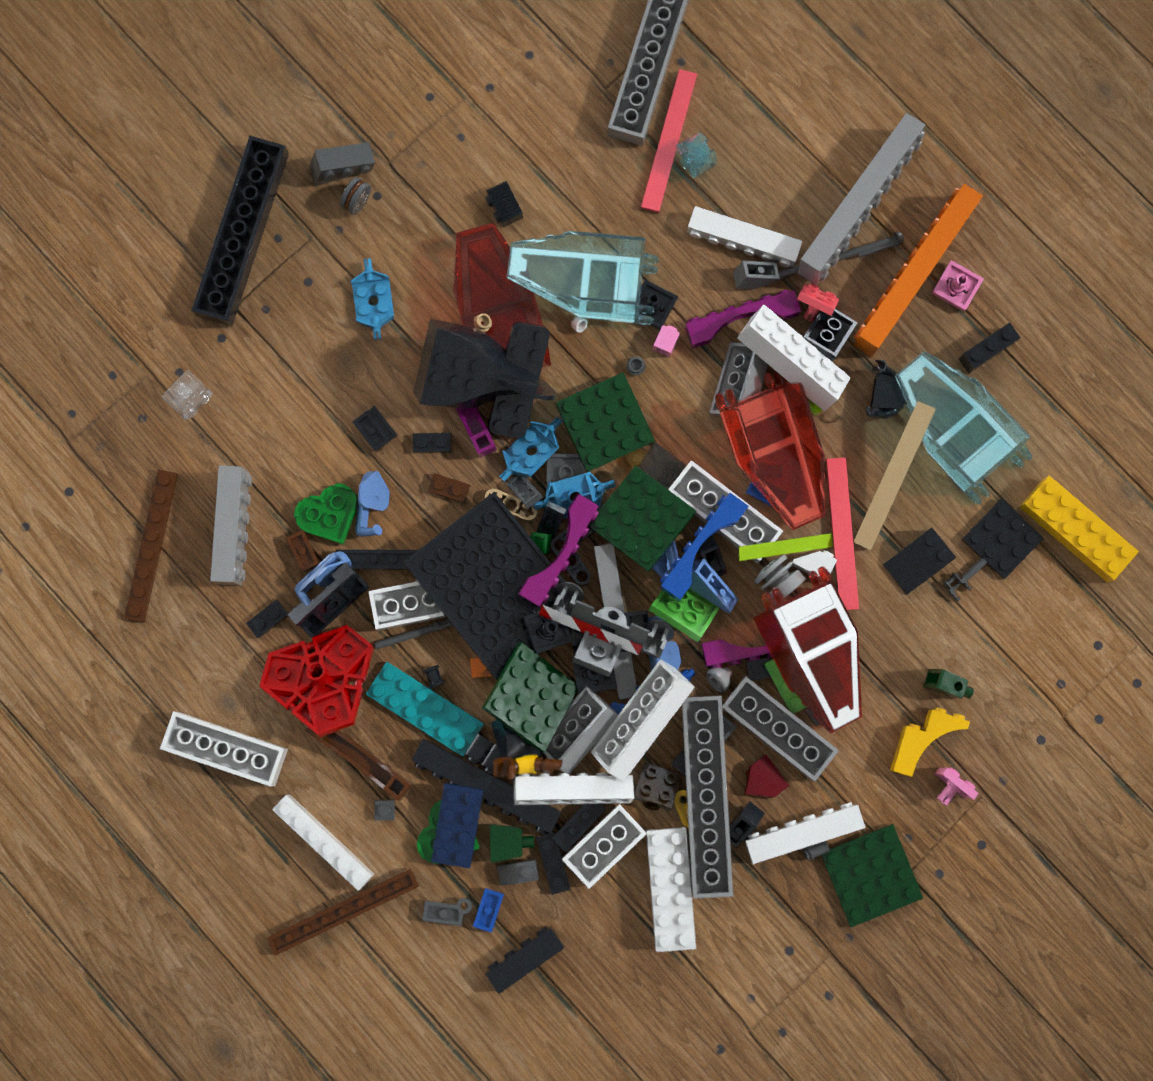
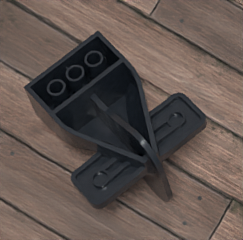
[413,319,556,438]

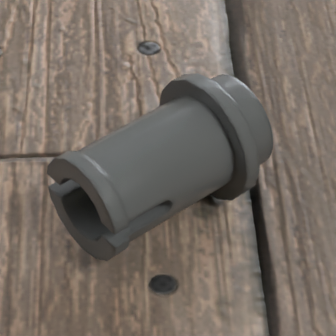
[803,841,829,861]

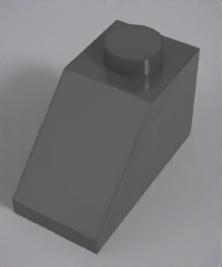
[733,261,780,289]
[497,859,539,886]

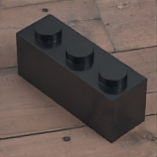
[958,323,1021,374]

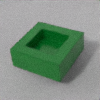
[531,532,552,554]

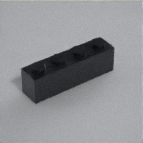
[485,926,565,994]

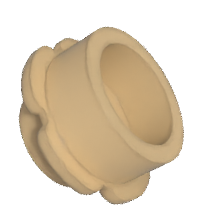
[474,314,492,332]

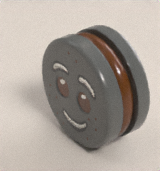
[340,177,371,215]

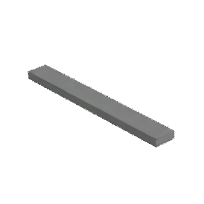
[594,544,637,700]

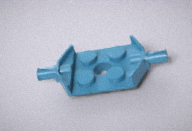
[351,258,394,341]
[499,417,562,482]
[533,471,616,518]

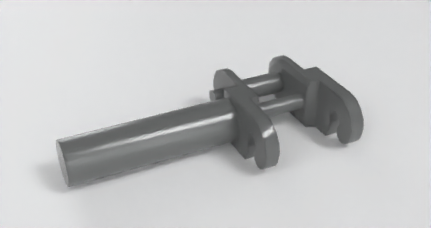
[943,558,987,601]

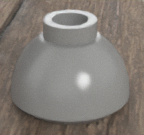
[706,667,733,693]

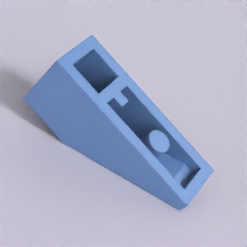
[690,558,739,613]

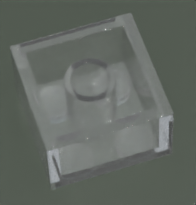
[161,370,212,420]

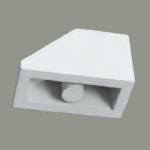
[792,550,837,582]

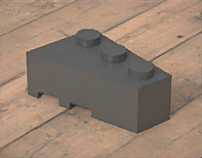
[309,142,375,186]

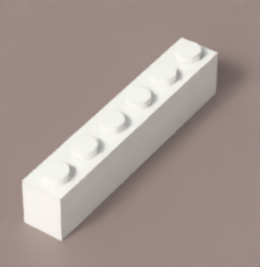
[687,206,802,267]
[513,773,634,805]
[272,794,375,891]
[744,802,866,864]

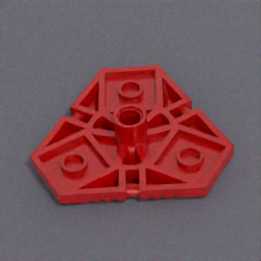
[259,625,374,737]

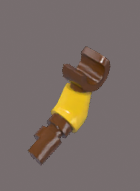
[493,755,563,780]

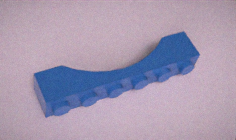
[660,493,749,602]

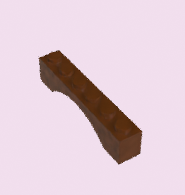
[305,727,413,801]

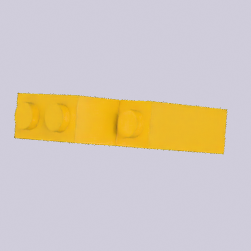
[890,707,970,777]

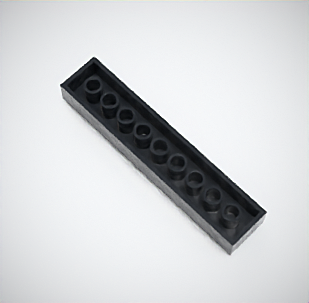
[191,135,289,327]

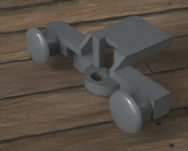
[552,582,674,677]

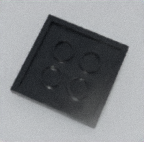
[961,498,1044,579]

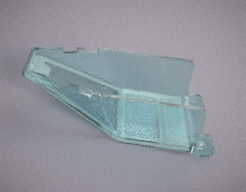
[507,231,659,325]
[895,351,1032,504]

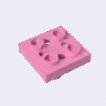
[931,260,984,312]
[934,767,979,806]

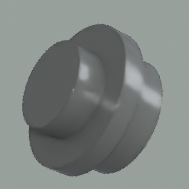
[627,357,645,376]

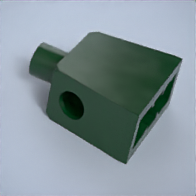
[923,669,974,699]
[490,824,534,863]

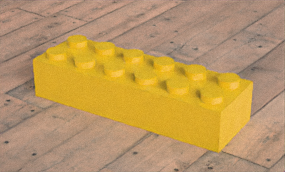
[1019,476,1139,583]

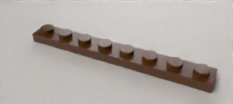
[124,469,178,623]
[267,869,419,956]

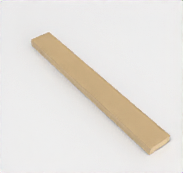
[854,401,936,550]

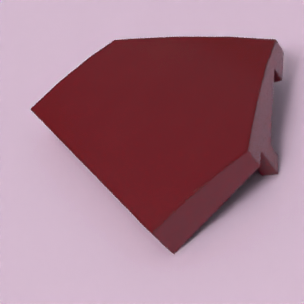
[744,754,789,799]

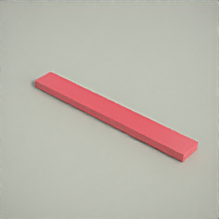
[641,69,697,213]
[826,458,859,610]

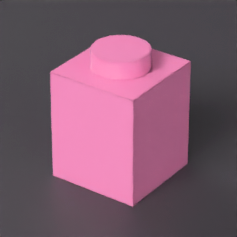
[653,325,680,357]

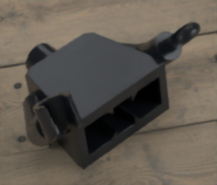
[866,360,916,419]

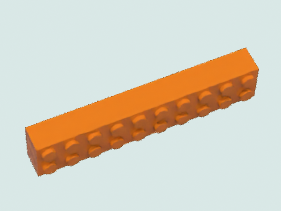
[853,183,983,357]

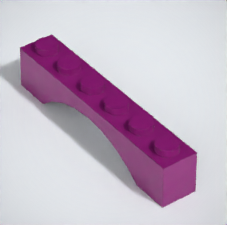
[685,290,801,349]
[456,407,497,458]
[517,494,599,606]
[701,619,821,669]

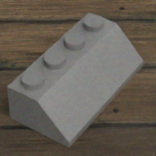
[709,342,768,418]
[543,686,618,774]

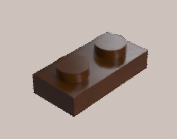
[428,473,470,503]
[286,530,319,573]

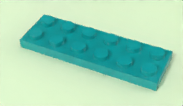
[366,662,484,757]

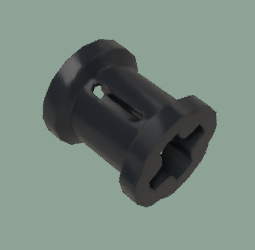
[423,665,446,689]

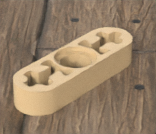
[485,489,537,522]

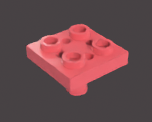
[797,283,839,322]

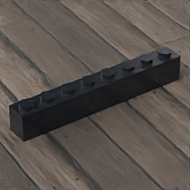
[412,739,562,834]

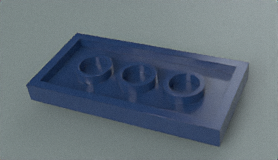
[431,783,484,869]

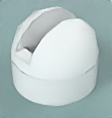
[571,316,588,333]

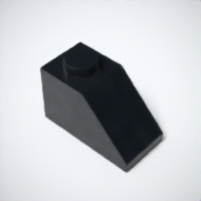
[693,535,727,576]
[729,801,765,848]

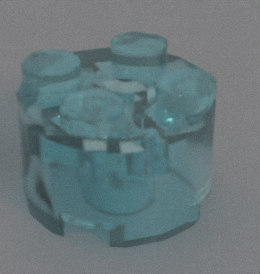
[676,132,718,178]

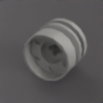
[754,554,806,606]

